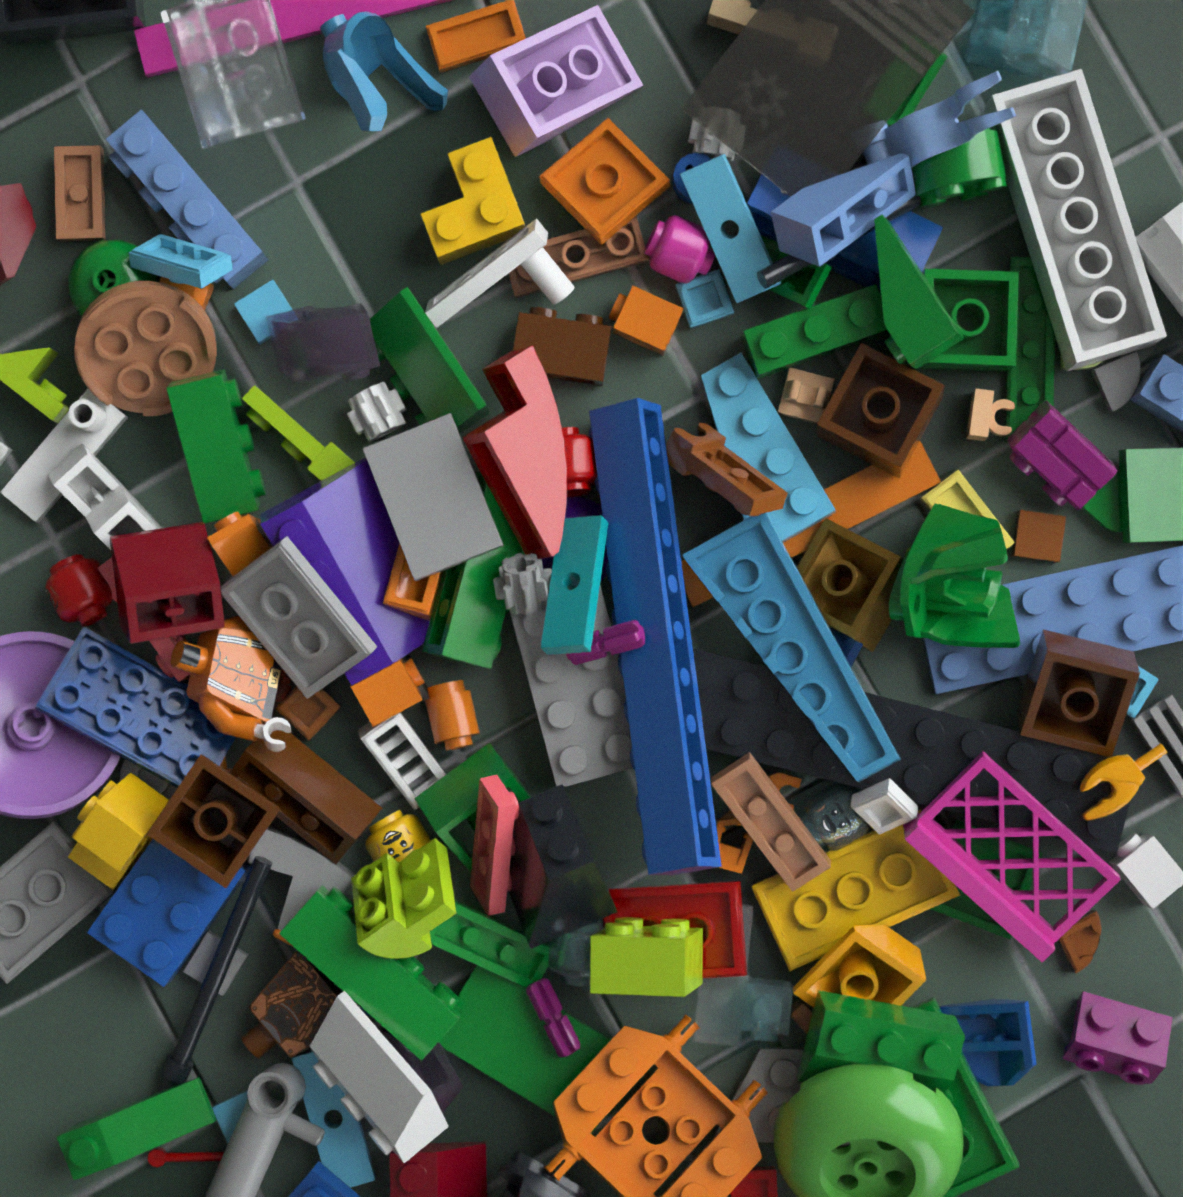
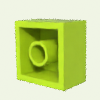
[590,917,703,997]

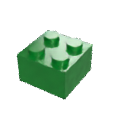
[919,269,1019,372]

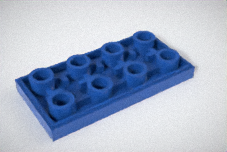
[35,626,236,788]

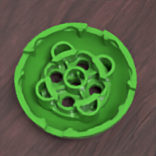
[773,1064,964,1197]

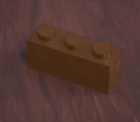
[230,730,382,865]

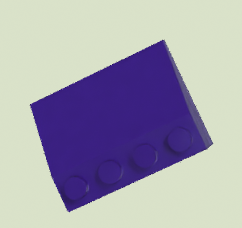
[260,457,436,686]

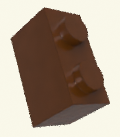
[513,307,611,386]

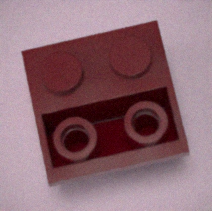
[109,522,225,643]

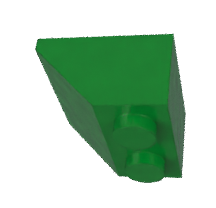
[414,743,531,872]

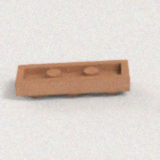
[711,752,831,892]

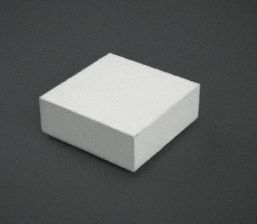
[851,778,918,835]

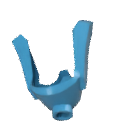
[320,11,448,131]

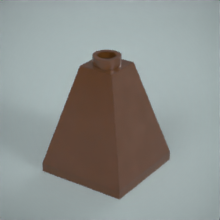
[146,754,281,888]

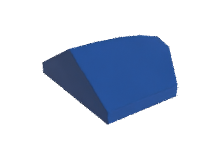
[940,999,1037,1086]

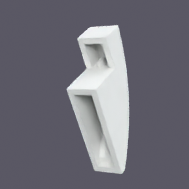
[48,443,223,597]

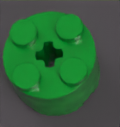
[911,125,1007,208]

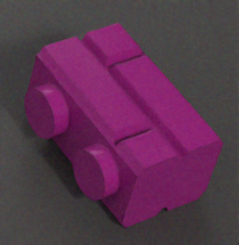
[1007,400,1118,510]

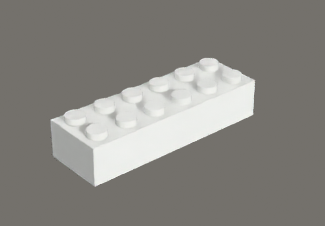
[984,69,1167,371]

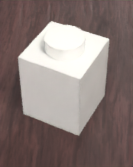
[1109,833,1183,909]

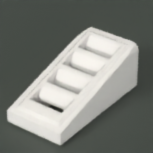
[358,712,446,810]

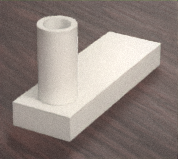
[425,218,575,328]
[0,389,128,523]

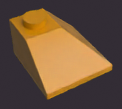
[792,925,926,1007]

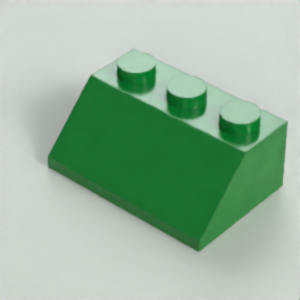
[363,287,490,434]
[797,990,965,1094]

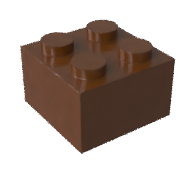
[817,343,945,478]
[1016,629,1140,757]

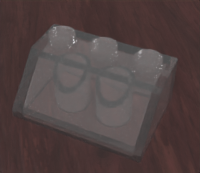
[161,0,306,149]

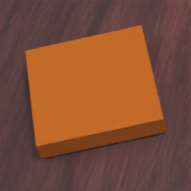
[539,118,670,245]

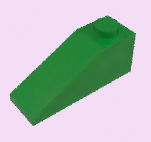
[874,214,964,370]
[57,1077,217,1180]

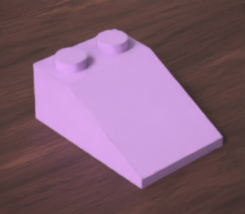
[469,5,643,157]

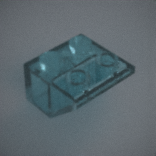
[964,0,1088,78]

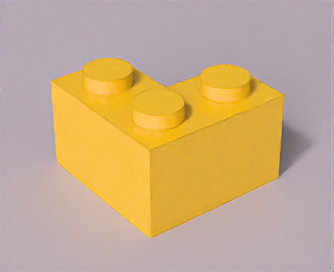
[421,137,525,265]
[68,772,169,890]

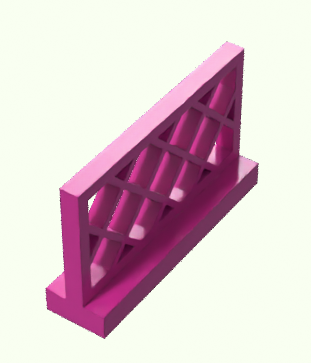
[903,751,1121,962]

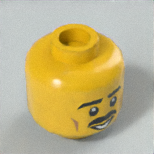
[365,810,431,862]

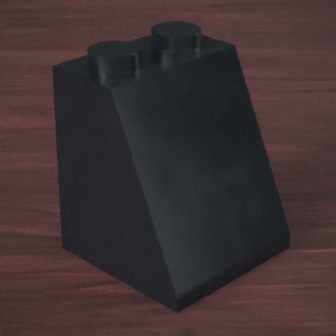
[509,784,618,949]

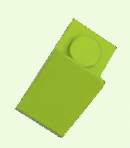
[0,348,69,423]

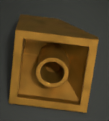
[797,518,903,653]

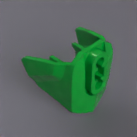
[889,504,1020,648]

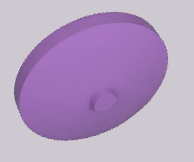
[0,631,120,819]

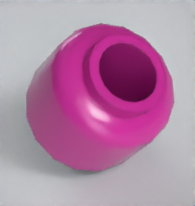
[644,215,715,284]

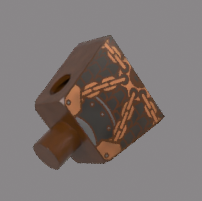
[241,950,342,1059]

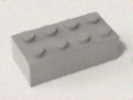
[509,586,633,787]

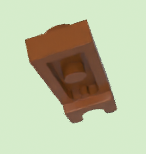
[666,423,787,517]

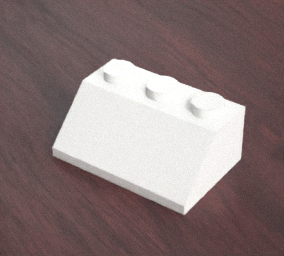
[310,991,449,1163]

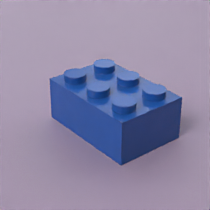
[87,839,251,987]

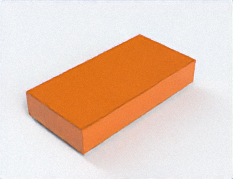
[425,0,526,73]

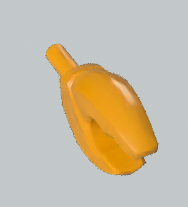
[1080,743,1168,821]

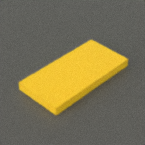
[751,809,960,971]

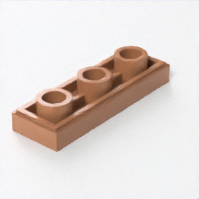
[508,216,649,298]

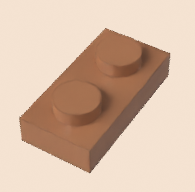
[54,145,106,242]

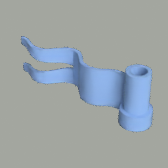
[851,71,1016,168]

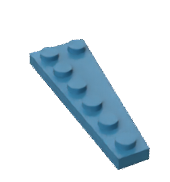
[683,513,901,782]

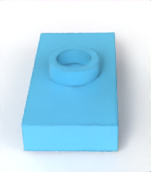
[129,234,233,289]

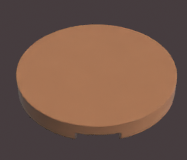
[74,281,217,416]

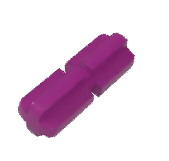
[566,620,645,665]
[526,978,580,1058]

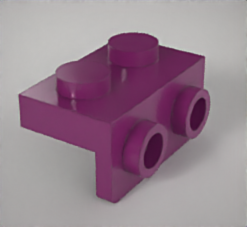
[1063,991,1173,1085]

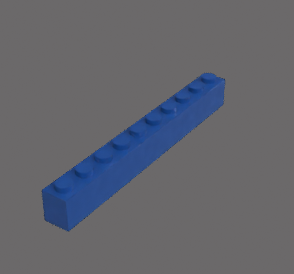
[589,398,722,875]

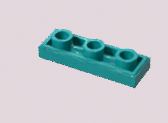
[541,515,608,655]

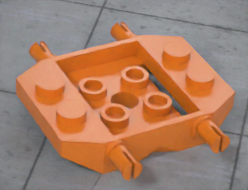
[544,1014,768,1197]

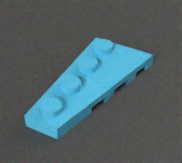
[701,353,836,543]

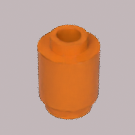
[425,680,480,751]

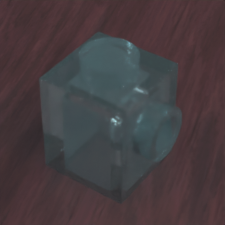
[741,977,793,1041]

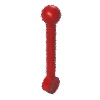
[147,1147,224,1168]

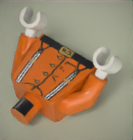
[170,615,291,752]

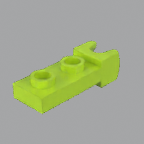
[242,385,355,481]

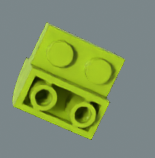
[351,838,456,959]

